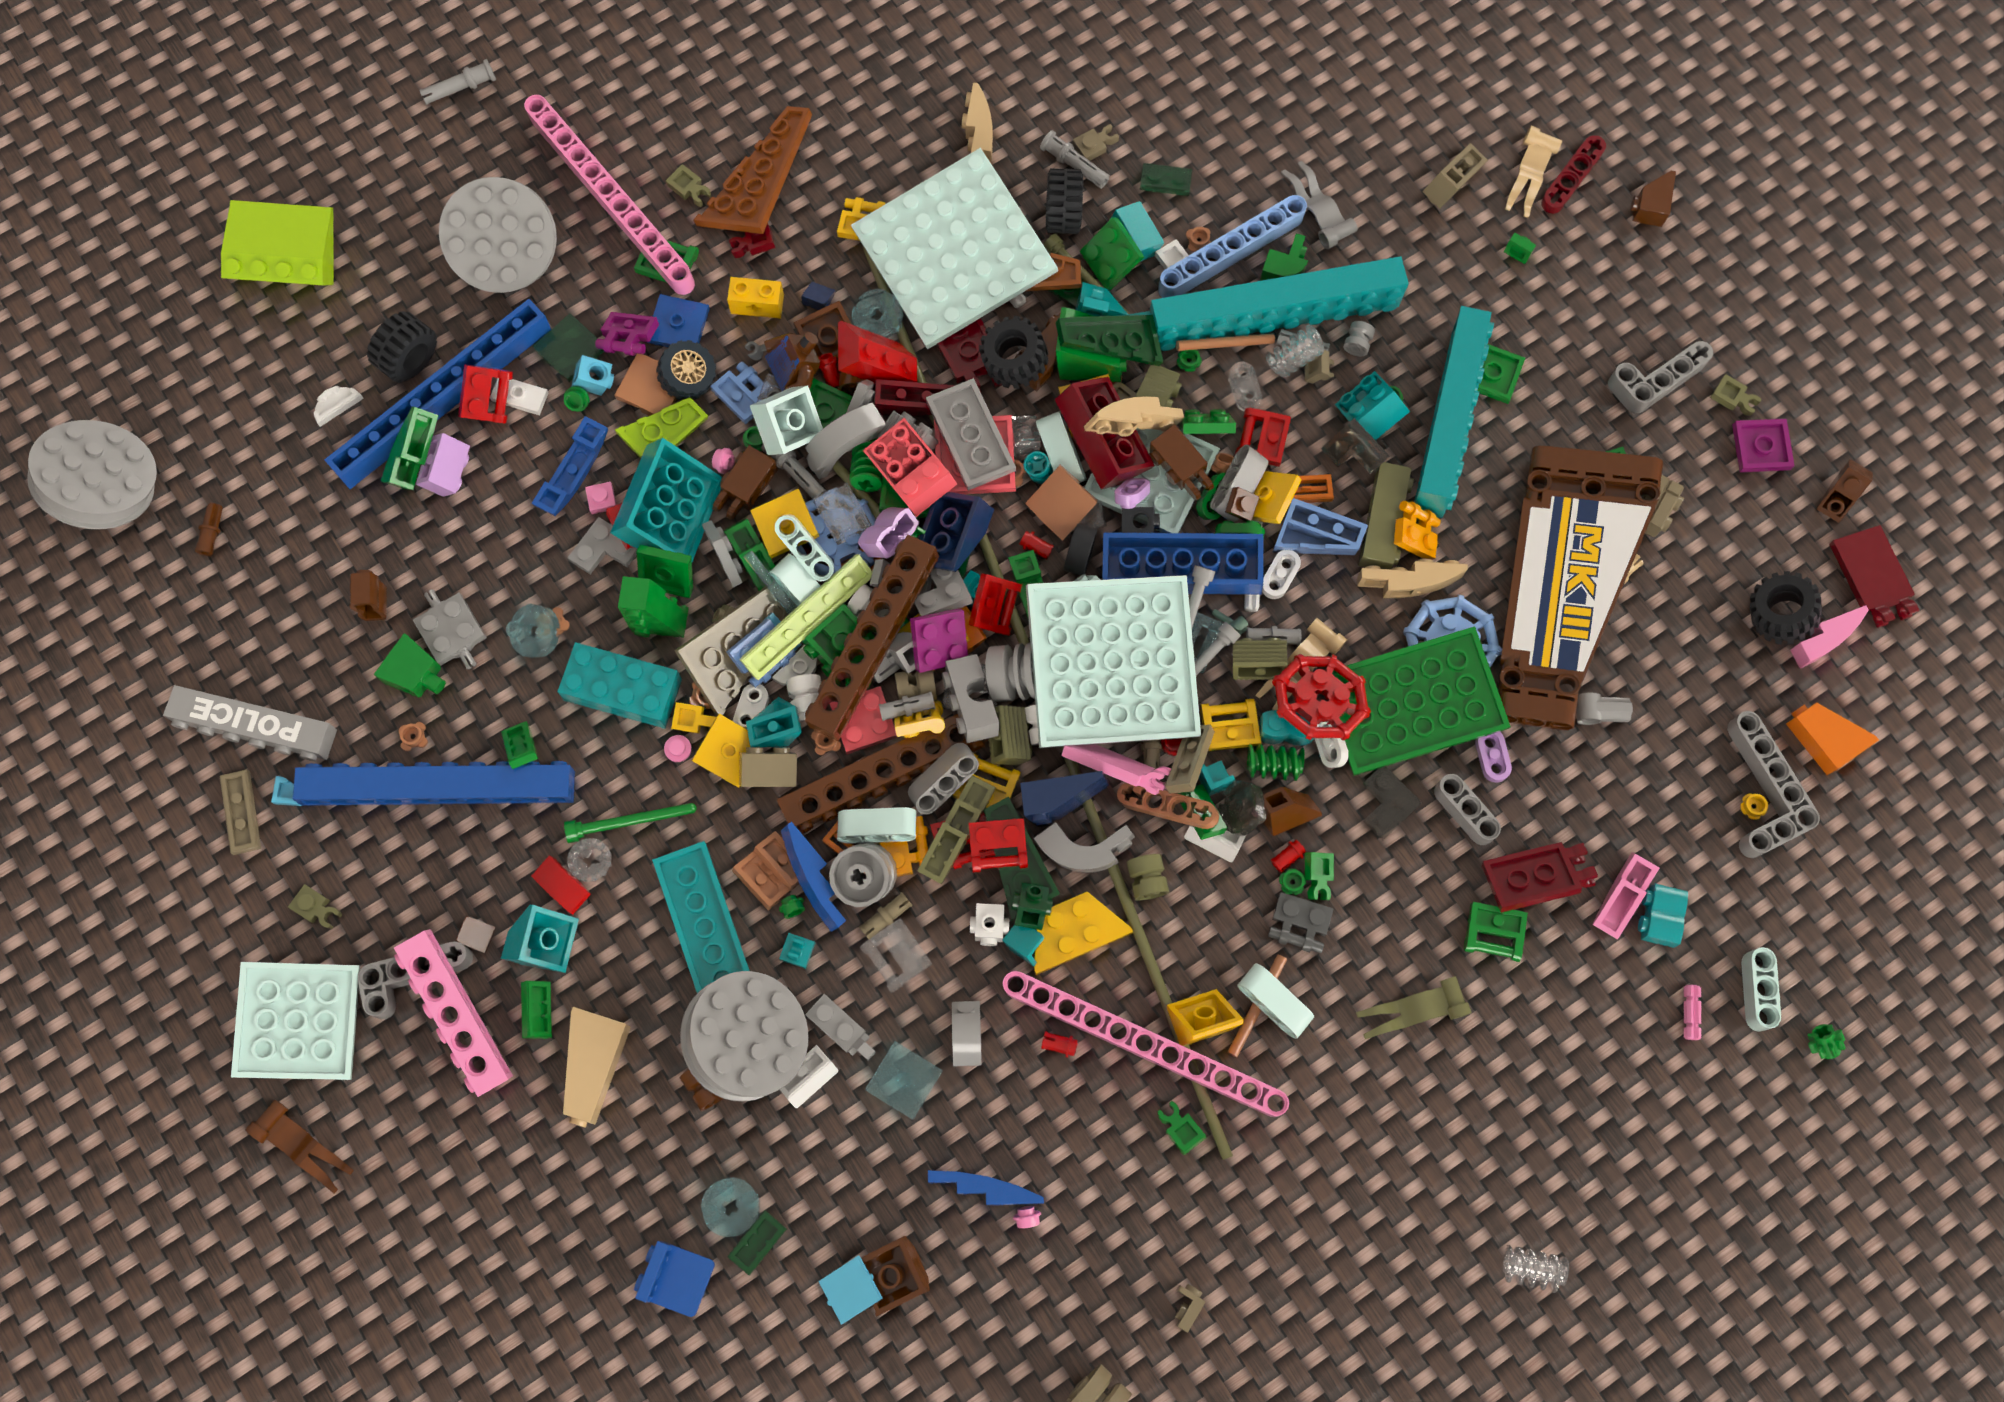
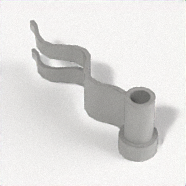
[1281,161,1358,249]

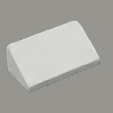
[1184,822,1247,862]
[780,1045,838,1108]

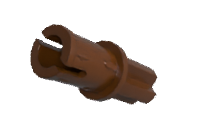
[195,503,223,556]

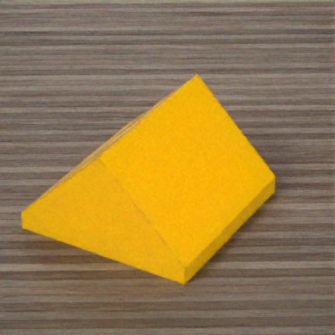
[1167,989,1243,1046]

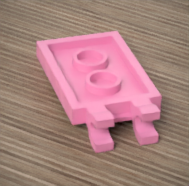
[1061,744,1171,795]

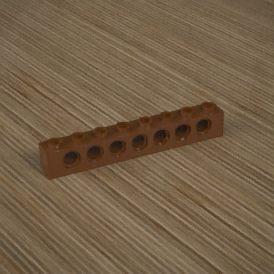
[805,534,940,741]
[777,714,988,834]

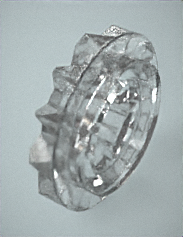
[567,838,612,882]

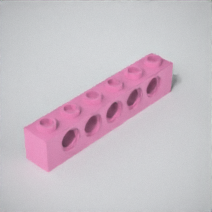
[394,929,513,1097]

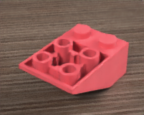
[863,418,957,517]

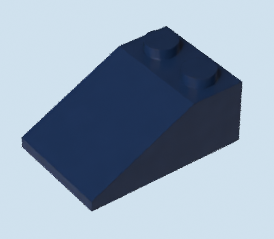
[919,492,994,572]
[1020,771,1109,827]

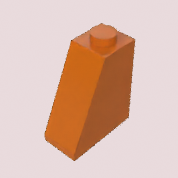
[1786,703,1879,775]

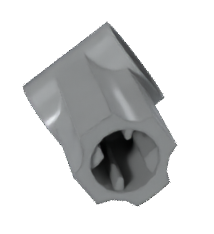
[1576,693,1633,725]

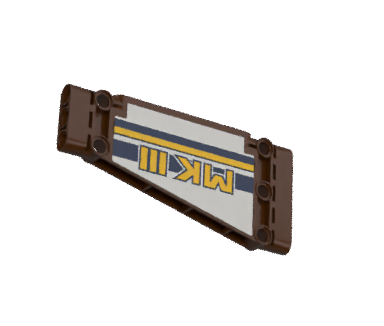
[1498,446,1663,730]

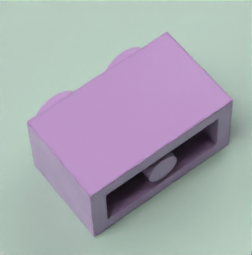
[416,433,470,497]

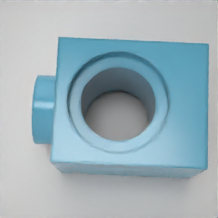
[571,355,614,396]

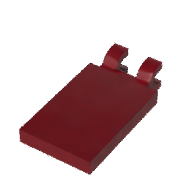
[936,318,1003,393]
[1829,525,1920,628]
[1482,842,1598,913]

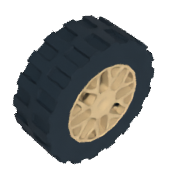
[656,340,716,400]

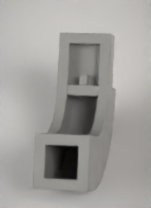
[806,403,886,479]
[1034,822,1135,873]

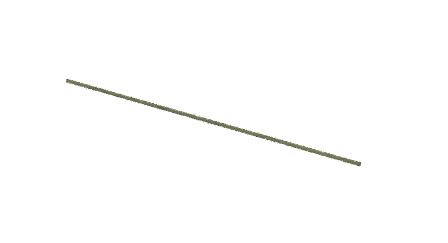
[863,247,1233,1160]

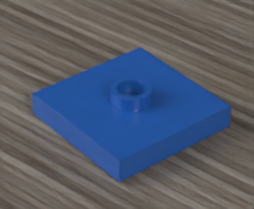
[647,294,710,347]

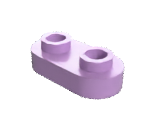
[1115,478,1150,509]
[1475,732,1512,783]

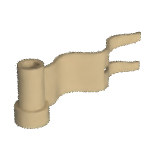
[1505,125,1562,218]
[1255,618,1348,710]

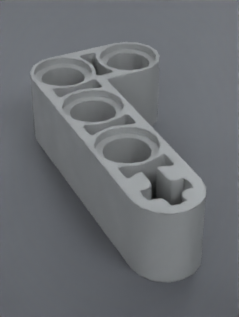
[1608,341,1713,413]
[358,942,473,1020]

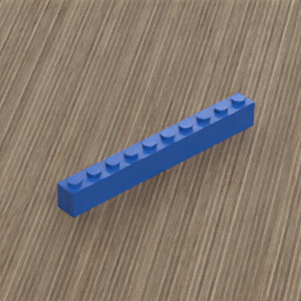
[324,299,552,489]
[293,761,575,806]

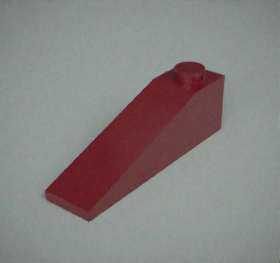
[873,379,979,416]

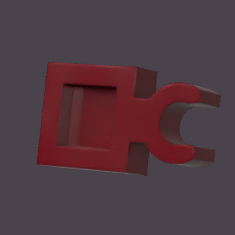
[729,223,775,258]

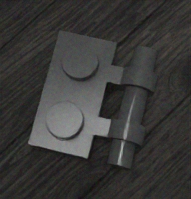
[1268,892,1334,953]

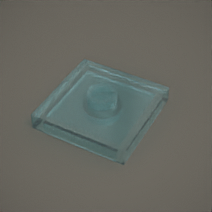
[865,1041,943,1120]

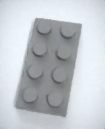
[926,378,1016,491]

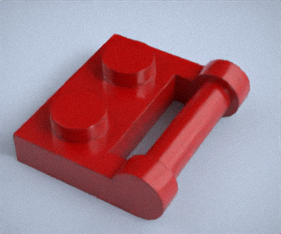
[458,365,513,423]
[1234,408,1291,467]
[968,573,1022,636]
[968,818,1028,873]

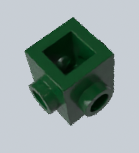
[1012,883,1053,930]

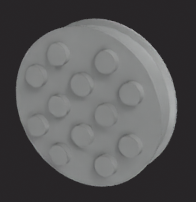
[439,177,557,293]
[27,420,157,529]
[680,971,808,1101]

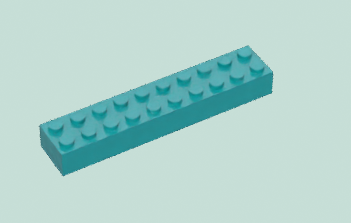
[1150,256,1409,351]

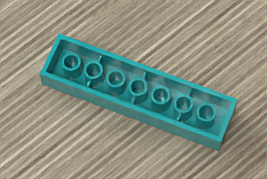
[1414,306,1494,518]

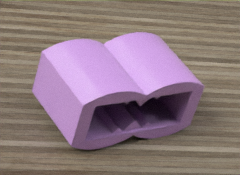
[858,507,919,558]

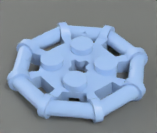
[1403,594,1502,667]

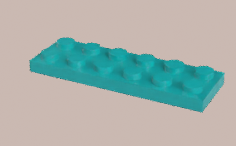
[652,841,750,993]

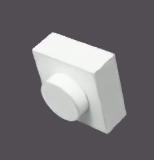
[1155,239,1189,269]

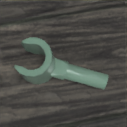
[1212,609,1248,635]

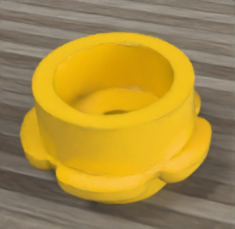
[1740,793,1768,820]

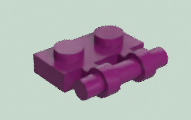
[595,312,659,356]

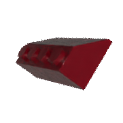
[1055,376,1155,490]

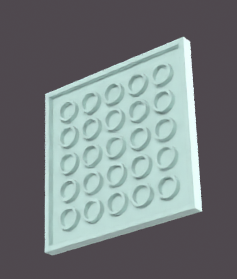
[851,148,1058,350]
[1026,575,1201,748]

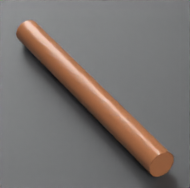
[1176,333,1275,351]
[1227,954,1287,1058]

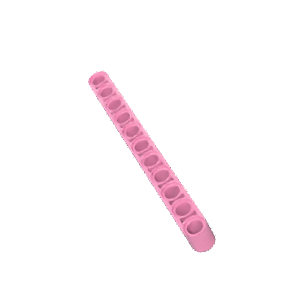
[524,95,695,295]
[1003,971,1289,1117]

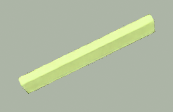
[739,554,873,680]

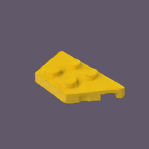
[1034,892,1133,975]

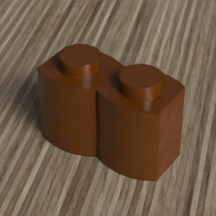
[350,570,387,621]

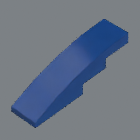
[781,822,846,932]
[928,1170,1044,1205]

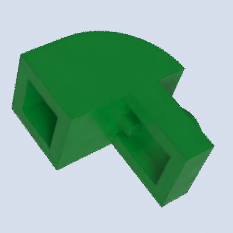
[1260,233,1308,281]

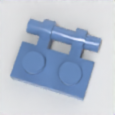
[710,361,773,425]
[726,619,796,688]

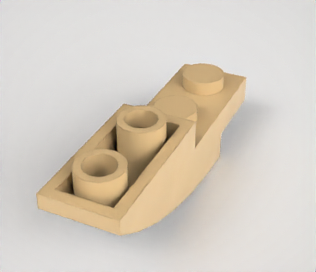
[962,83,993,163]
[1084,397,1184,436]
[1357,559,1468,598]

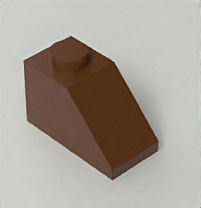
[1630,170,1676,227]

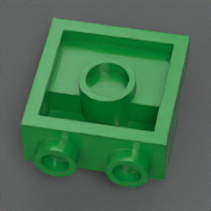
[802,603,875,677]

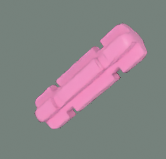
[1684,985,1701,1040]

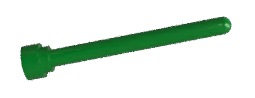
[564,803,697,843]

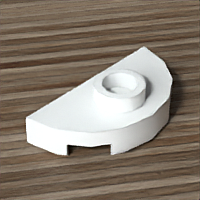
[772,645,818,686]

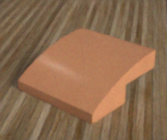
[615,354,676,416]
[1026,464,1098,541]
[732,831,799,911]

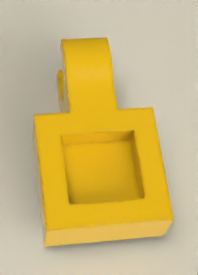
[671,702,716,734]

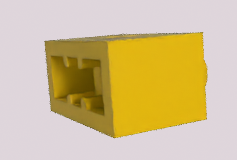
[727,277,784,319]

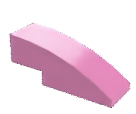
[1790,605,1868,669]
[1593,852,1660,939]

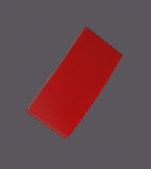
[531,855,591,915]

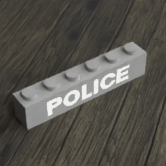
[163,685,337,762]

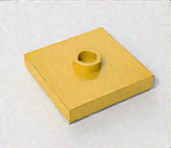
[1252,471,1301,524]
[750,489,820,559]
[691,714,750,788]

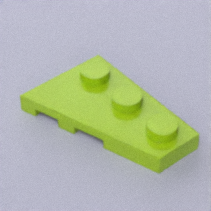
[615,397,708,458]

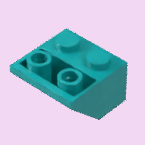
[1335,371,1410,445]

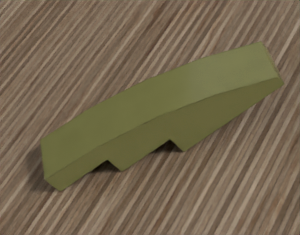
[917,775,996,884]

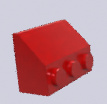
[838,321,917,383]

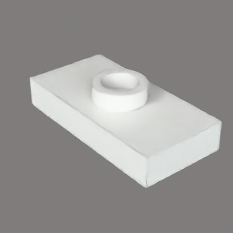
[490,378,549,416]

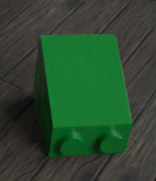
[1056,307,1127,382]

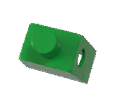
[374,633,446,697]

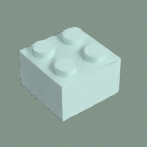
[750,385,823,455]

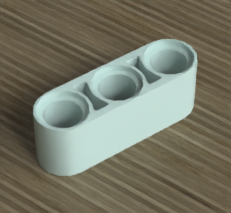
[1036,411,1086,483]
[775,514,834,581]
[769,554,820,607]
[837,807,916,843]
[1741,947,1781,1032]
[1237,963,1314,1039]

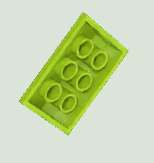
[221,200,334,285]

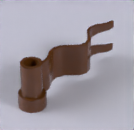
[245,1099,354,1194]

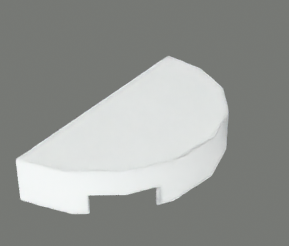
[314,386,364,427]

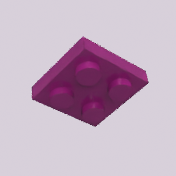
[1732,419,1795,472]
[910,608,968,673]

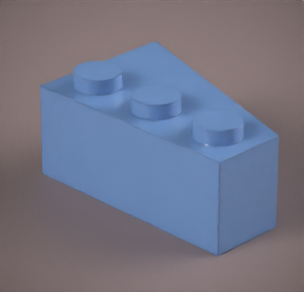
[1272,498,1368,555]

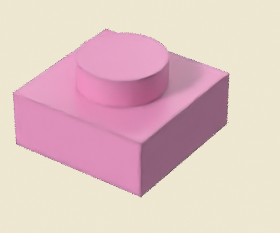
[585,482,616,514]

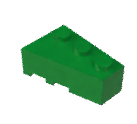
[618,576,689,638]

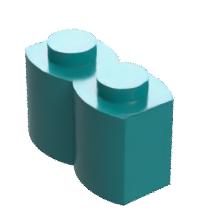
[1258,710,1314,746]
[1638,883,1688,948]

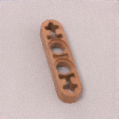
[1117,783,1219,829]

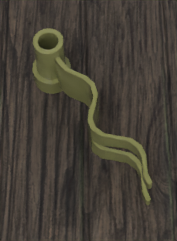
[1356,976,1472,1039]

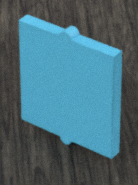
[818,1255,883,1325]

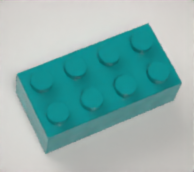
[557,642,682,729]

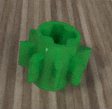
[1808,1024,1846,1059]

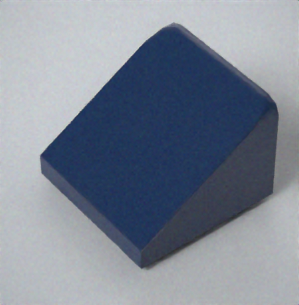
[801,282,836,310]

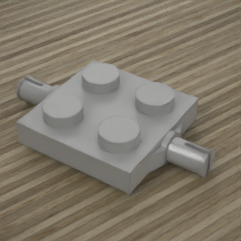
[413,590,487,669]

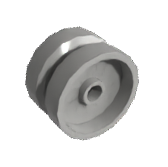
[829,842,897,907]

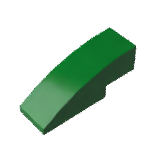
[381,407,438,490]
[723,518,775,591]

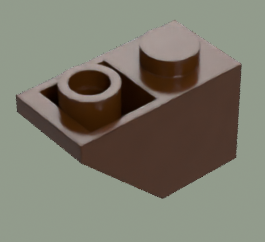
[1816,459,1873,523]
[1258,787,1322,836]

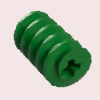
[849,438,883,492]
[1247,744,1305,781]

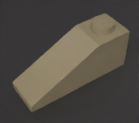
[1422,143,1488,209]

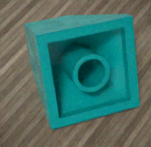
[501,905,579,973]

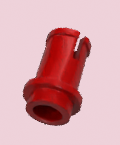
[818,353,839,387]
[1019,531,1054,560]
[1270,840,1306,873]
[1041,1031,1078,1058]

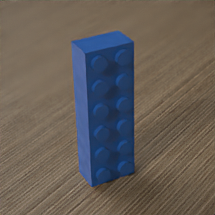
[1102,533,1263,595]

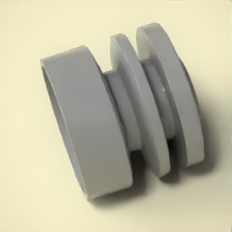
[985,642,1035,702]

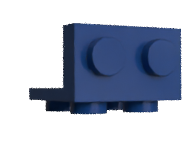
[634,1241,715,1317]

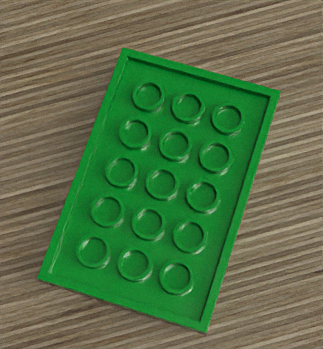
[1332,626,1511,776]

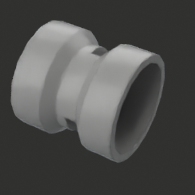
[1343,321,1375,356]

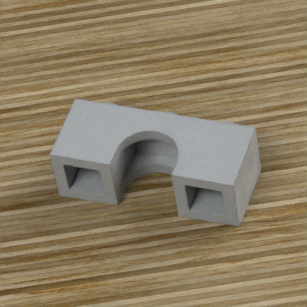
[942,654,999,743]

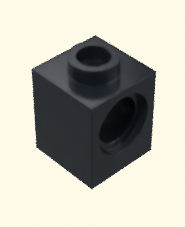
[1122,507,1160,533]

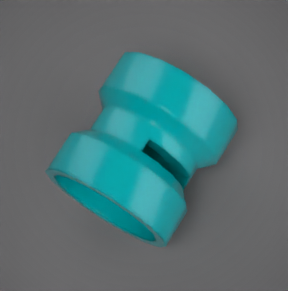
[1024,451,1054,484]

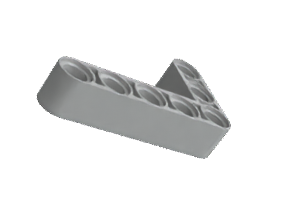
[1727,711,1820,858]

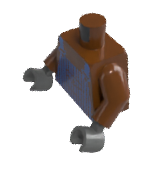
[745,332,820,398]

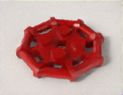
[1272,654,1371,740]

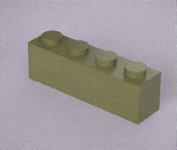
[1358,462,1414,570]

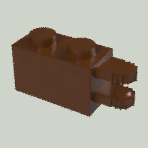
[1149,424,1214,500]
[712,445,778,520]

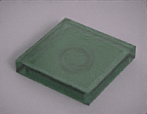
[533,313,604,382]

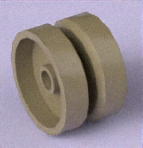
[1065,1363,1132,1402]

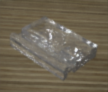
[813,483,872,545]

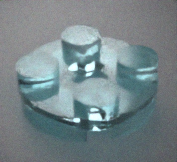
[852,289,903,338]
[506,604,560,658]
[701,1177,760,1237]

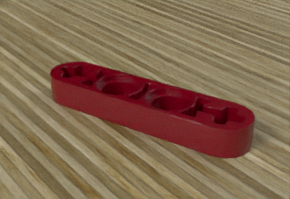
[1541,135,1606,214]

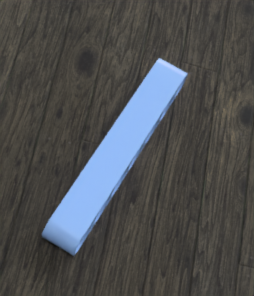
[1158,195,1307,298]

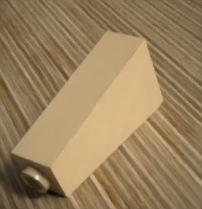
[563,1007,631,1128]

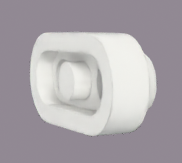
[1262,550,1301,599]
[733,684,769,729]
[1315,722,1348,768]

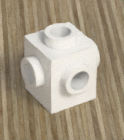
[970,903,1009,946]

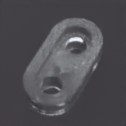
[1229,362,1262,411]

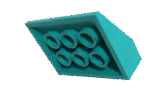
[610,438,723,562]

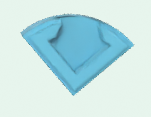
[271,776,301,806]

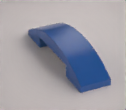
[532,416,608,516]

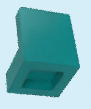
[1199,760,1235,796]
[1002,925,1044,967]

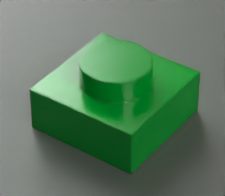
[1504,233,1536,264]

